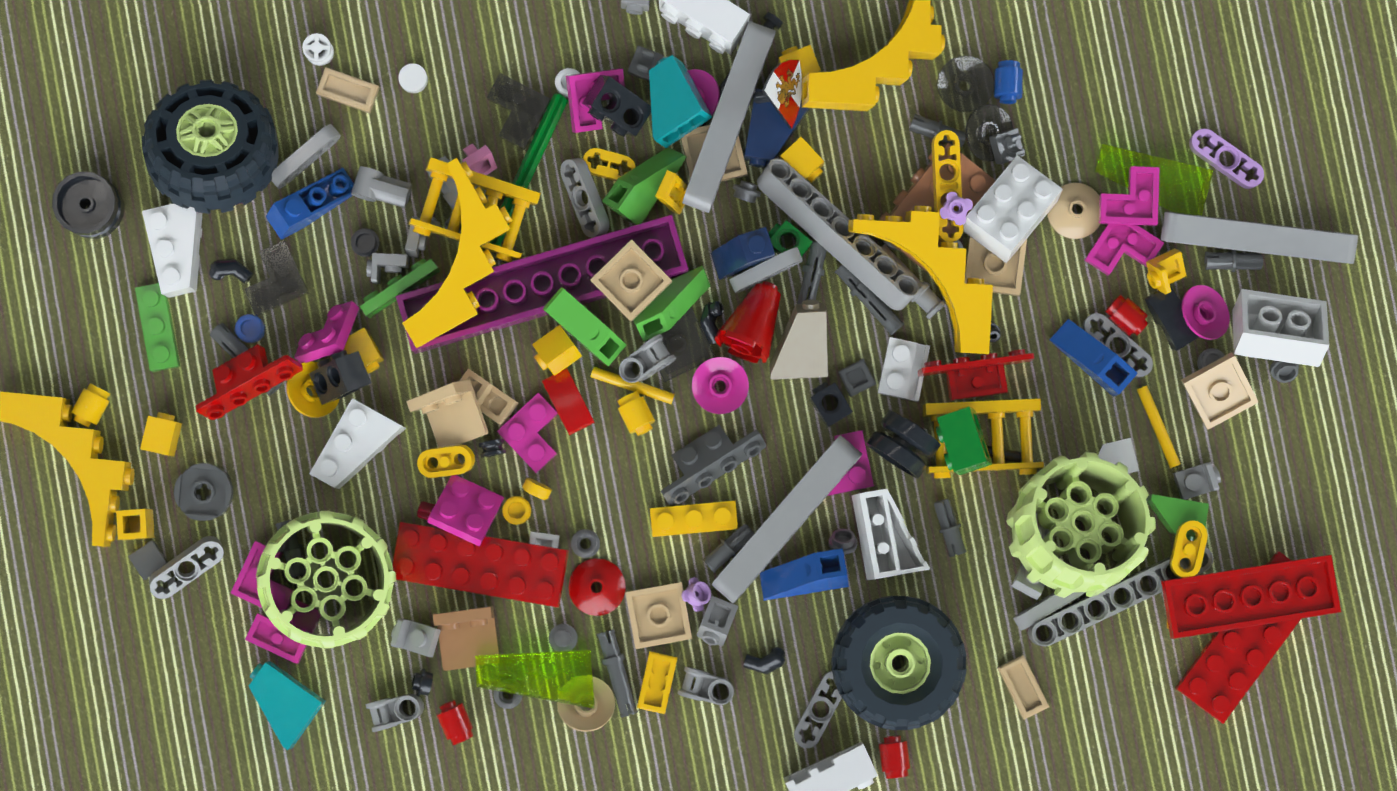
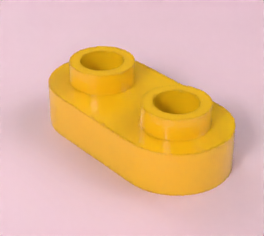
[417,444,475,478]
[1170,521,1208,578]

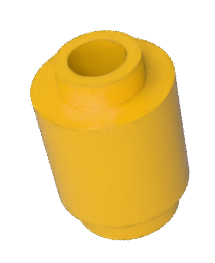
[71,383,111,428]
[617,391,656,436]

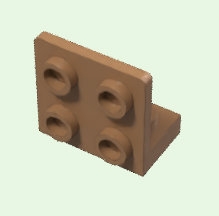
[433,606,500,671]

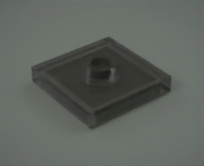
[645,307,715,383]

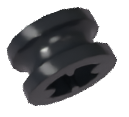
[479,439,506,458]

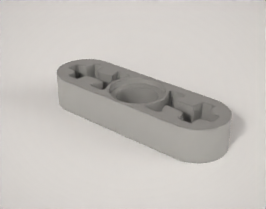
[271,124,341,189]
[560,158,609,238]
[729,247,803,293]
[1082,313,1153,378]
[149,536,224,599]
[1013,592,1086,631]
[794,671,842,748]

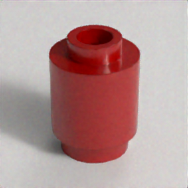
[1105,294,1148,336]
[436,700,474,745]
[878,735,910,779]

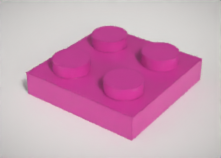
[427,475,504,546]

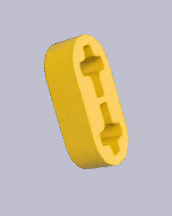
[583,148,636,181]

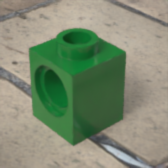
[768,220,812,267]

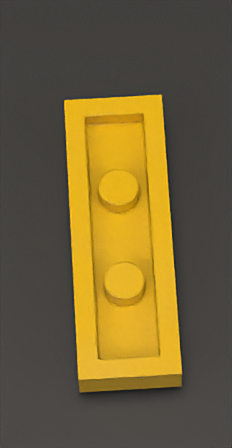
[650,501,738,537]

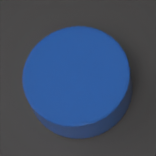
[235,314,265,343]

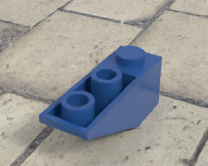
[266,168,354,240]
[1049,319,1138,397]
[760,548,849,601]

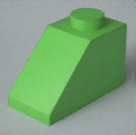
[1146,494,1209,541]

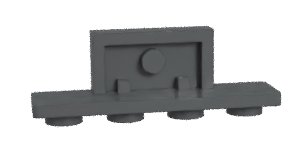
[661,425,766,506]

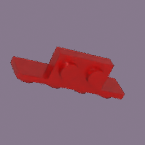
[195,344,303,420]
[918,349,1035,401]

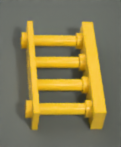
[408,157,541,262]
[923,399,1044,479]

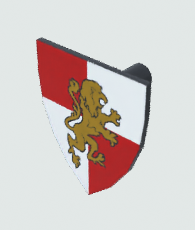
[753,60,802,129]

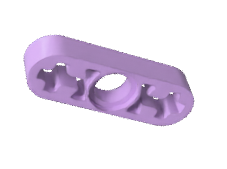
[1189,129,1264,189]

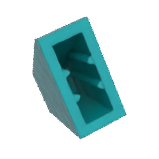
[649,55,712,148]
[249,661,326,750]

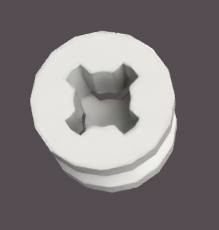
[302,33,334,66]

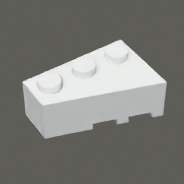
[142,203,203,298]
[310,398,406,489]
[851,489,930,580]
[783,742,878,791]

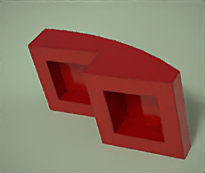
[542,368,595,436]

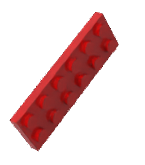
[392,522,569,607]
[1175,551,1302,724]
[1161,555,1341,639]

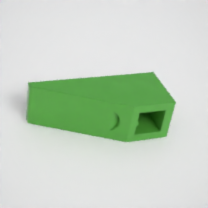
[602,147,687,225]
[633,266,710,342]
[543,287,627,367]

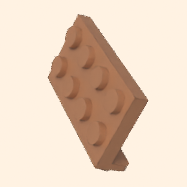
[878,143,995,272]

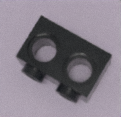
[582,75,651,137]
[309,350,371,405]

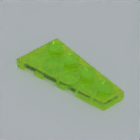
[1094,144,1214,216]
[475,650,594,709]

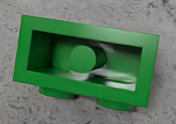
[936,406,992,475]

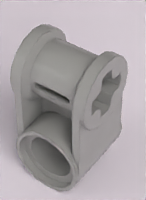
[619,334,676,383]
[677,666,735,705]
[365,694,424,732]

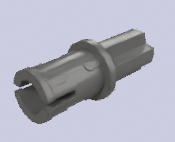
[909,114,966,148]
[1204,250,1263,272]
[934,499,967,557]
[275,520,306,578]
[702,524,754,573]

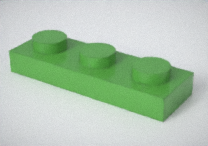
[360,259,440,318]
[135,283,181,372]

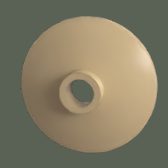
[1047,183,1101,239]
[557,676,615,732]

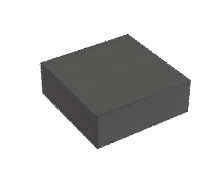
[837,359,876,397]
[128,540,168,580]

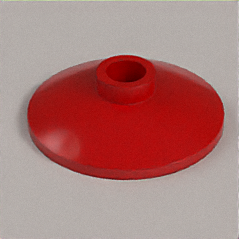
[568,558,626,616]

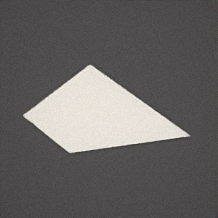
[1098,438,1139,473]

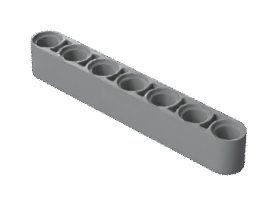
[682,21,776,213]
[757,158,919,310]
[1160,212,1359,264]
[712,435,862,604]
[1028,547,1214,647]

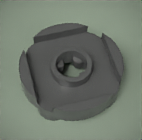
[174,463,233,521]

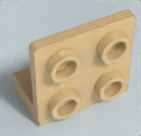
[406,379,488,447]

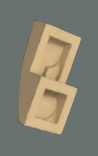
[460,369,519,426]

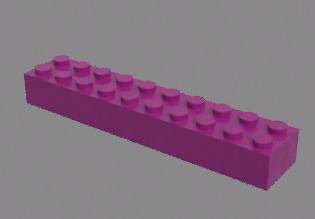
[396,215,688,354]

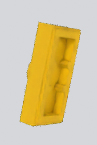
[655,170,688,215]
[637,651,678,714]

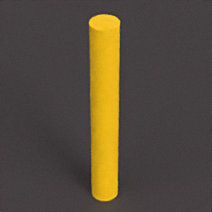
[590,367,675,404]
[1137,385,1181,468]

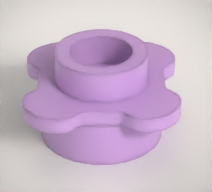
[939,192,973,225]
[681,577,711,612]

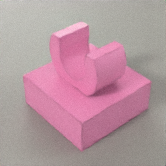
[462,144,497,175]

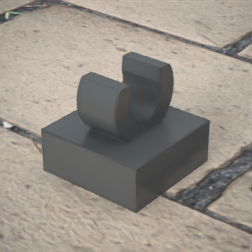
[628,46,664,82]
[989,128,1025,164]

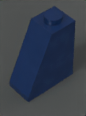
[744,89,810,168]
[710,227,775,280]

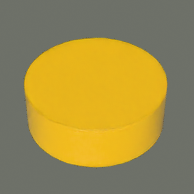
[522,478,552,500]
[502,496,532,525]

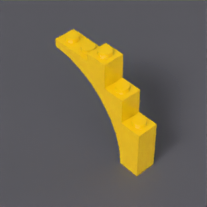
[802,0,945,111]
[402,158,513,348]
[848,206,993,354]
[0,392,135,547]

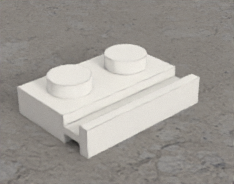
[877,337,930,402]

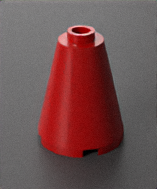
[715,281,781,363]

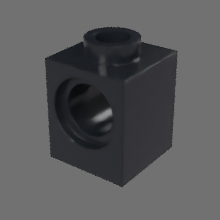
[809,382,853,428]

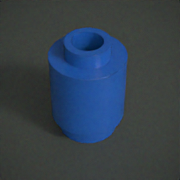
[994,60,1023,104]

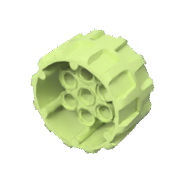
[1006,452,1156,598]
[256,510,396,648]

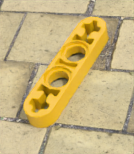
[931,130,964,242]

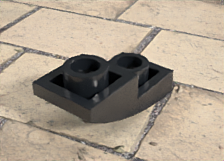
[1145,286,1199,351]

